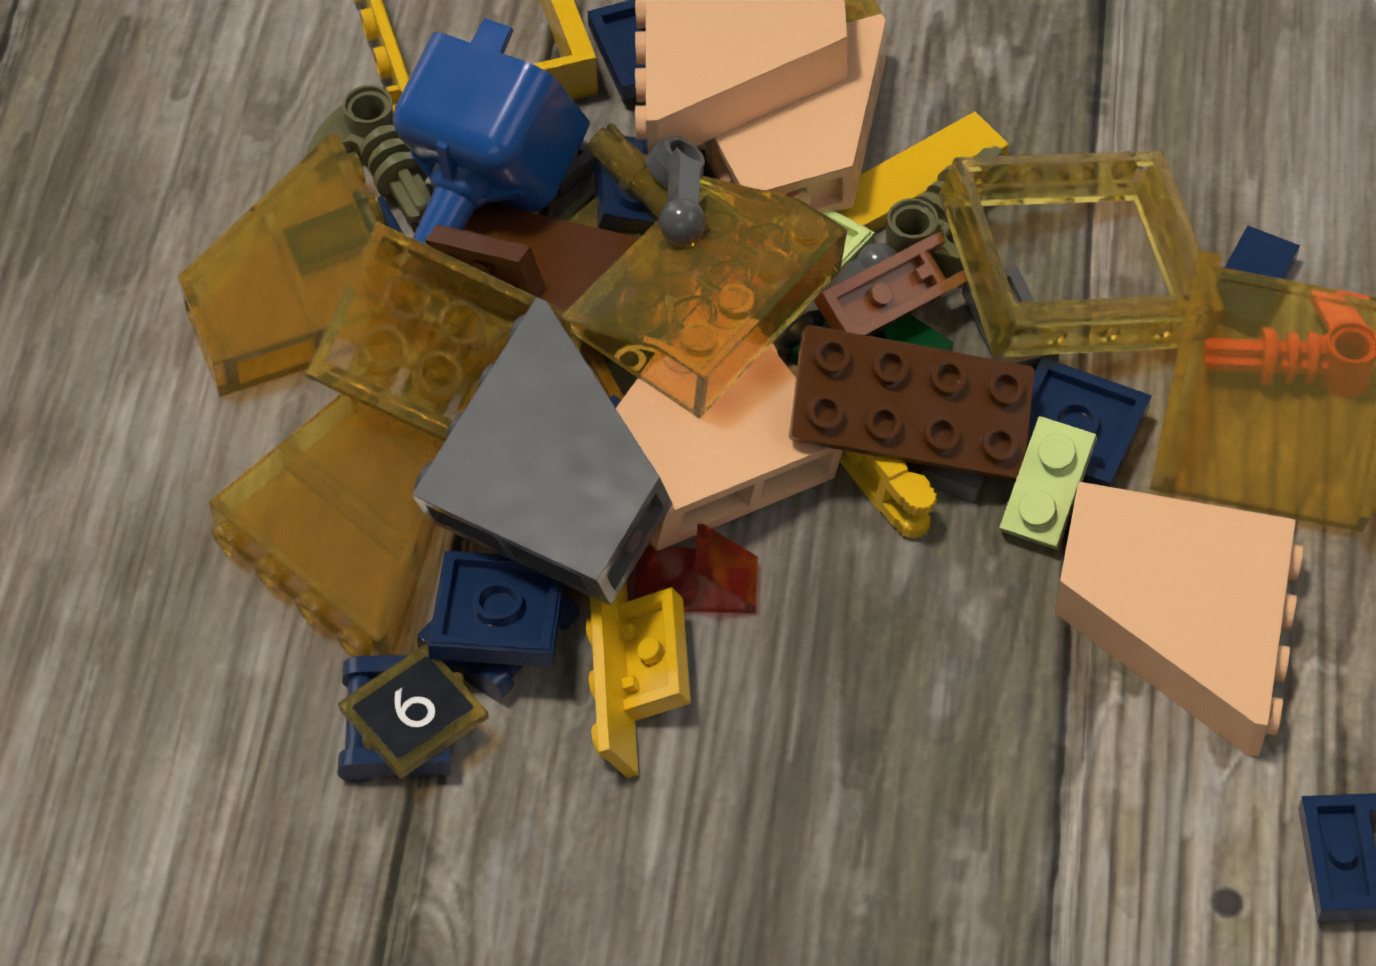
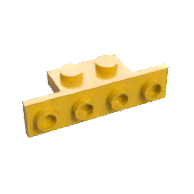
[586,580,691,779]

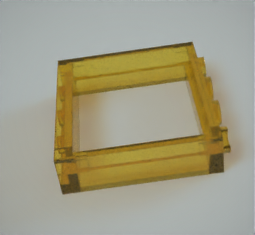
[939,151,1225,357]

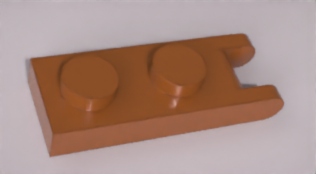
[814,232,970,336]

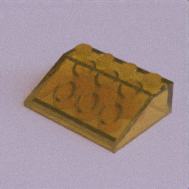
[559,176,848,419]
[305,222,591,442]

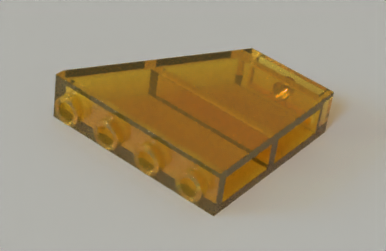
[178,133,422,397]
[209,373,447,657]

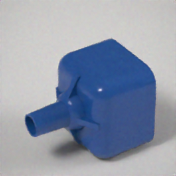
[392,18,591,259]

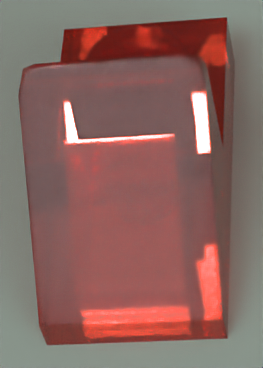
[634,523,758,614]

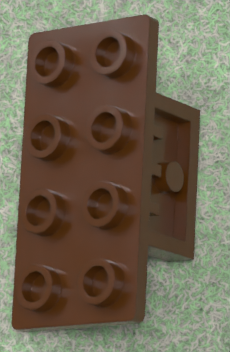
[399,203,642,323]
[789,325,1035,481]

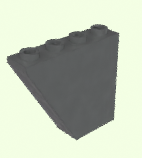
[412,297,673,606]

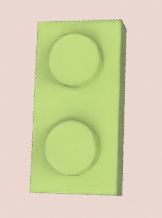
[999,416,1097,550]

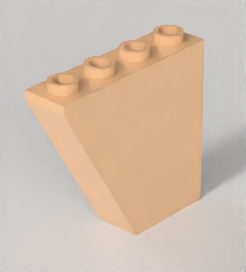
[635,0,848,154]
[699,14,886,237]
[616,279,843,551]
[1055,481,1304,757]

